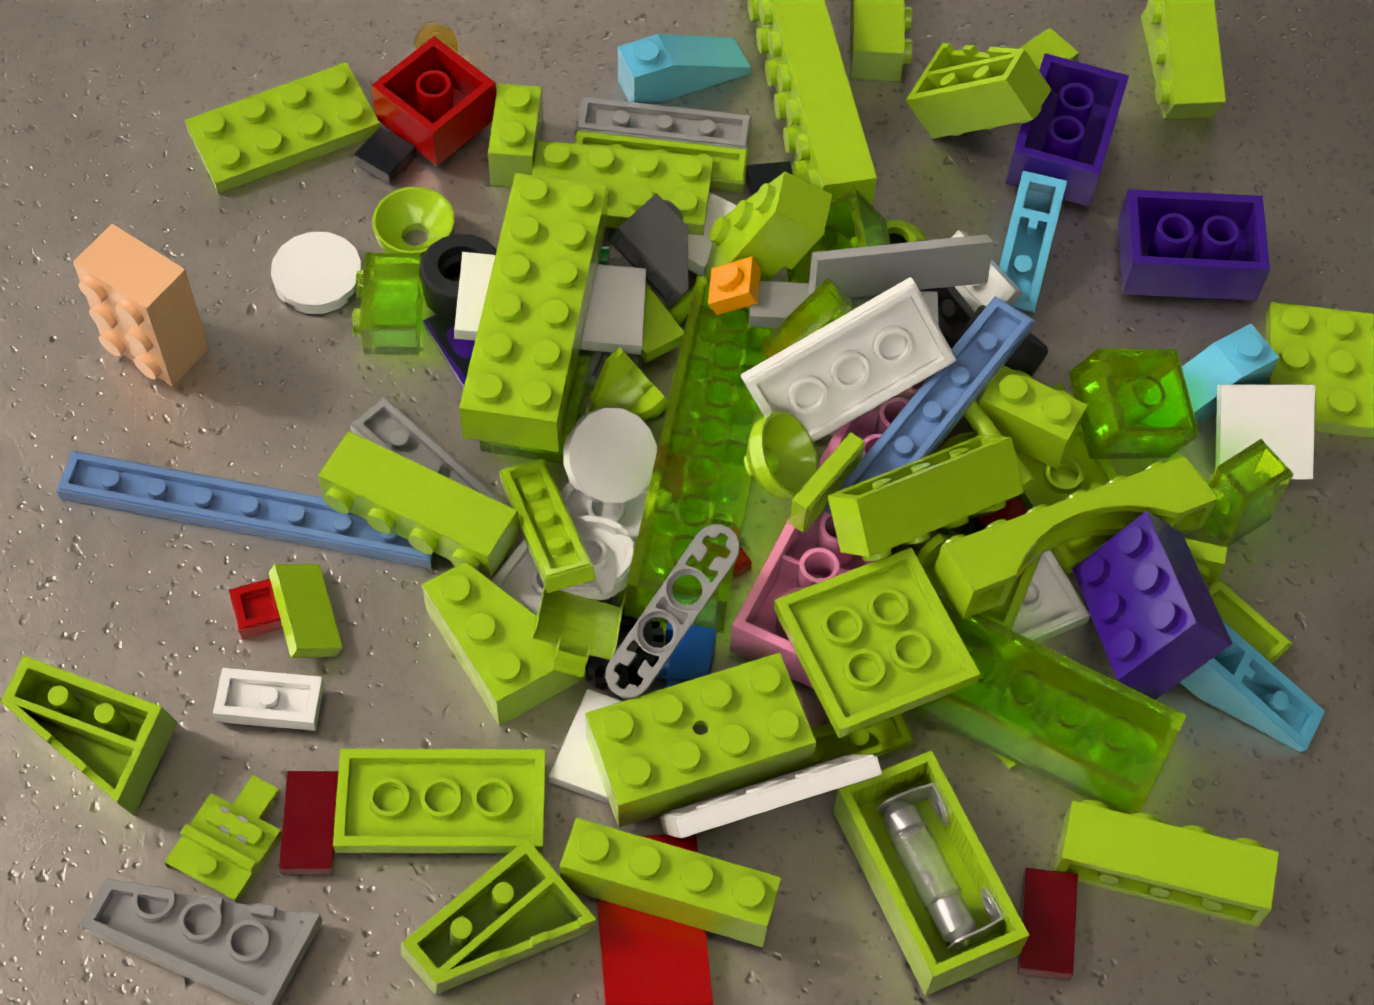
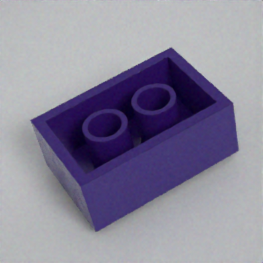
[1005,53,1129,207]
[1118,189,1270,301]
[1072,511,1233,701]

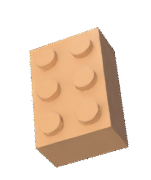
[73,224,209,387]

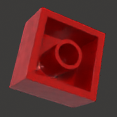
[371,36,497,166]

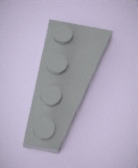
[80,878,323,1005]

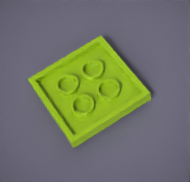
[1266,301,1374,439]
[773,547,980,738]

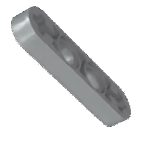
[605,524,740,698]

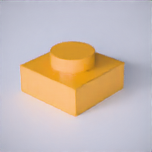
[708,256,761,315]

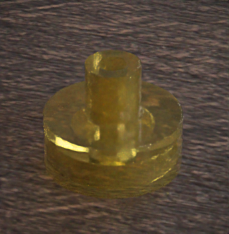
[414,21,458,53]

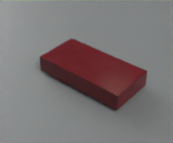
[279,771,338,875]
[1017,867,1078,981]

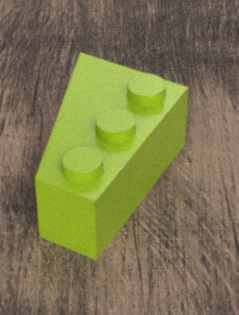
[1140,0,1226,120]
[905,43,1051,139]
[699,171,833,320]
[422,561,585,726]
[0,655,178,816]
[401,838,597,995]

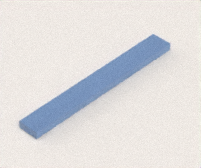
[57,450,436,569]

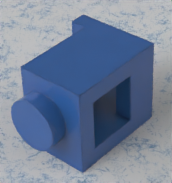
[658,621,717,688]

